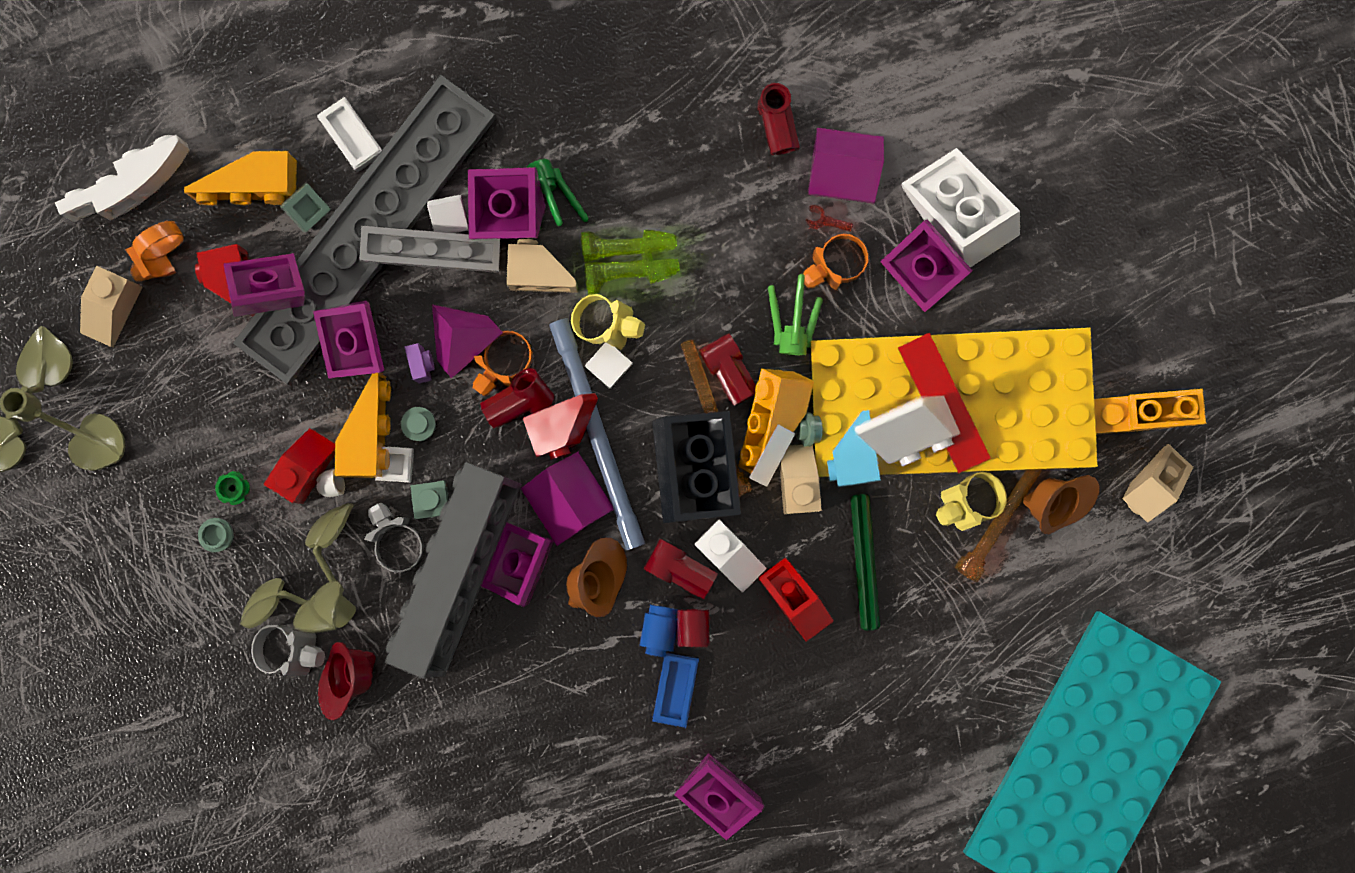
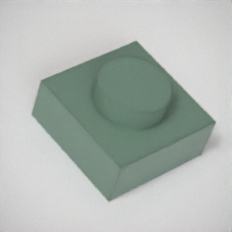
[280,183,331,232]
[410,481,449,519]

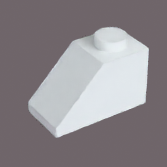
[694,520,767,593]

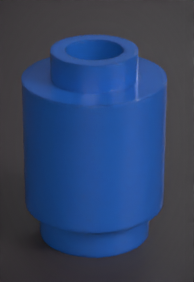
[640,605,678,657]

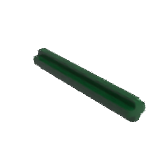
[851,494,880,631]

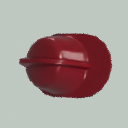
[318,642,376,720]

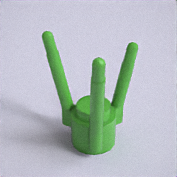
[768,274,823,355]

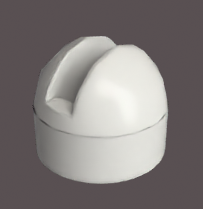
[316,469,345,497]

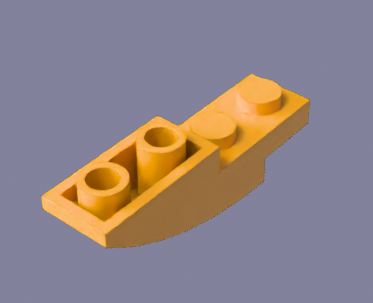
[1094,389,1206,435]

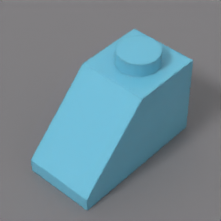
[827,410,880,487]

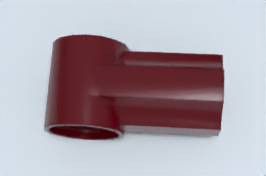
[758,83,800,156]
[699,333,756,407]
[480,368,554,429]
[644,539,718,599]
[678,609,710,647]

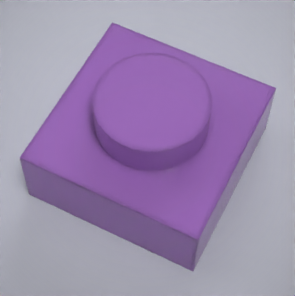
[405,343,435,383]

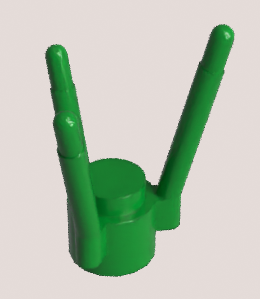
[526,159,589,226]

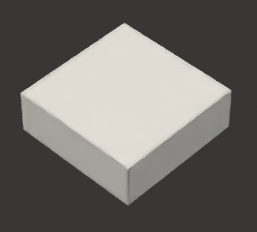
[427,195,469,233]
[585,342,633,389]
[375,447,414,483]

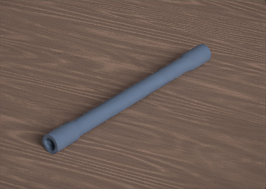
[549,318,646,550]

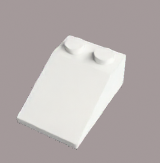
[902,148,1020,267]
[854,395,960,466]

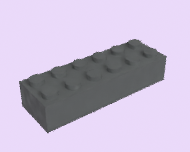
[385,462,522,679]

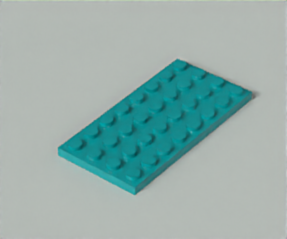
[963,611,1222,873]

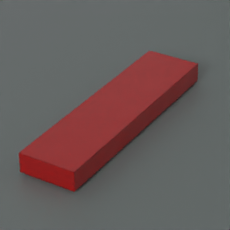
[898,333,991,474]

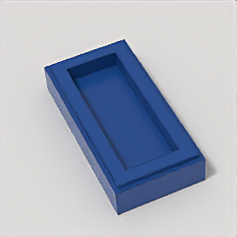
[652,652,699,728]

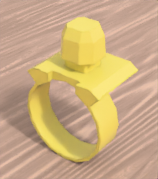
[571,294,645,350]
[936,472,1007,531]

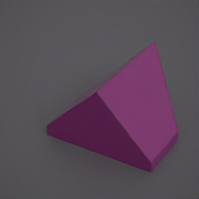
[432,304,503,378]

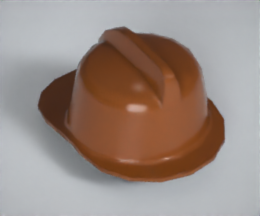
[1023,475,1099,535]
[566,537,627,617]

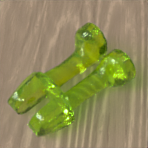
[581,230,680,295]

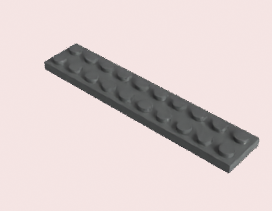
[233,75,496,385]

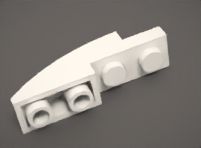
[55,135,190,222]

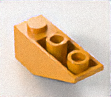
[184,151,296,205]
[738,368,814,474]
[335,373,391,478]

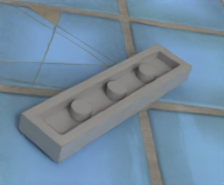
[359,226,500,273]

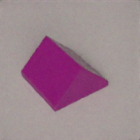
[808,128,884,204]
[468,167,545,240]
[880,219,973,312]
[223,253,305,317]
[313,301,384,379]
[521,452,614,546]
[481,522,554,607]
[674,753,764,840]

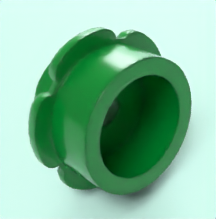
[215,471,250,505]

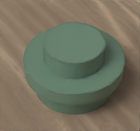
[401,407,436,441]
[795,412,822,447]
[198,518,234,552]

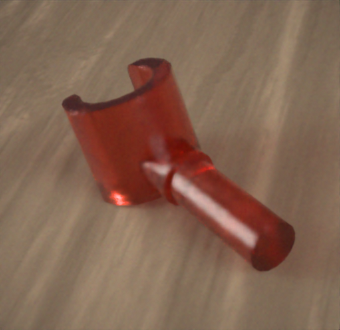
[805,205,853,232]

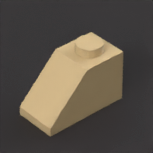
[507,239,578,293]
[80,266,142,347]
[1122,444,1193,522]
[779,445,822,514]

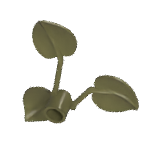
[0,326,125,472]
[240,503,356,632]

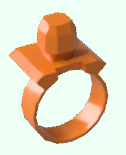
[125,221,184,281]
[803,234,868,290]
[472,331,533,397]

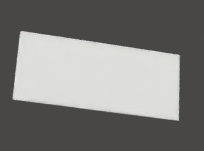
[749,425,795,487]

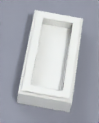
[317,97,382,173]

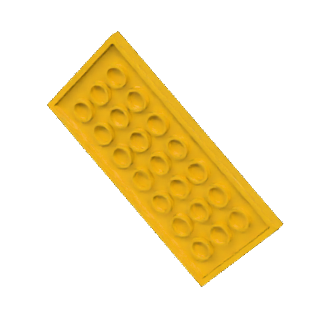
[811,328,1097,477]

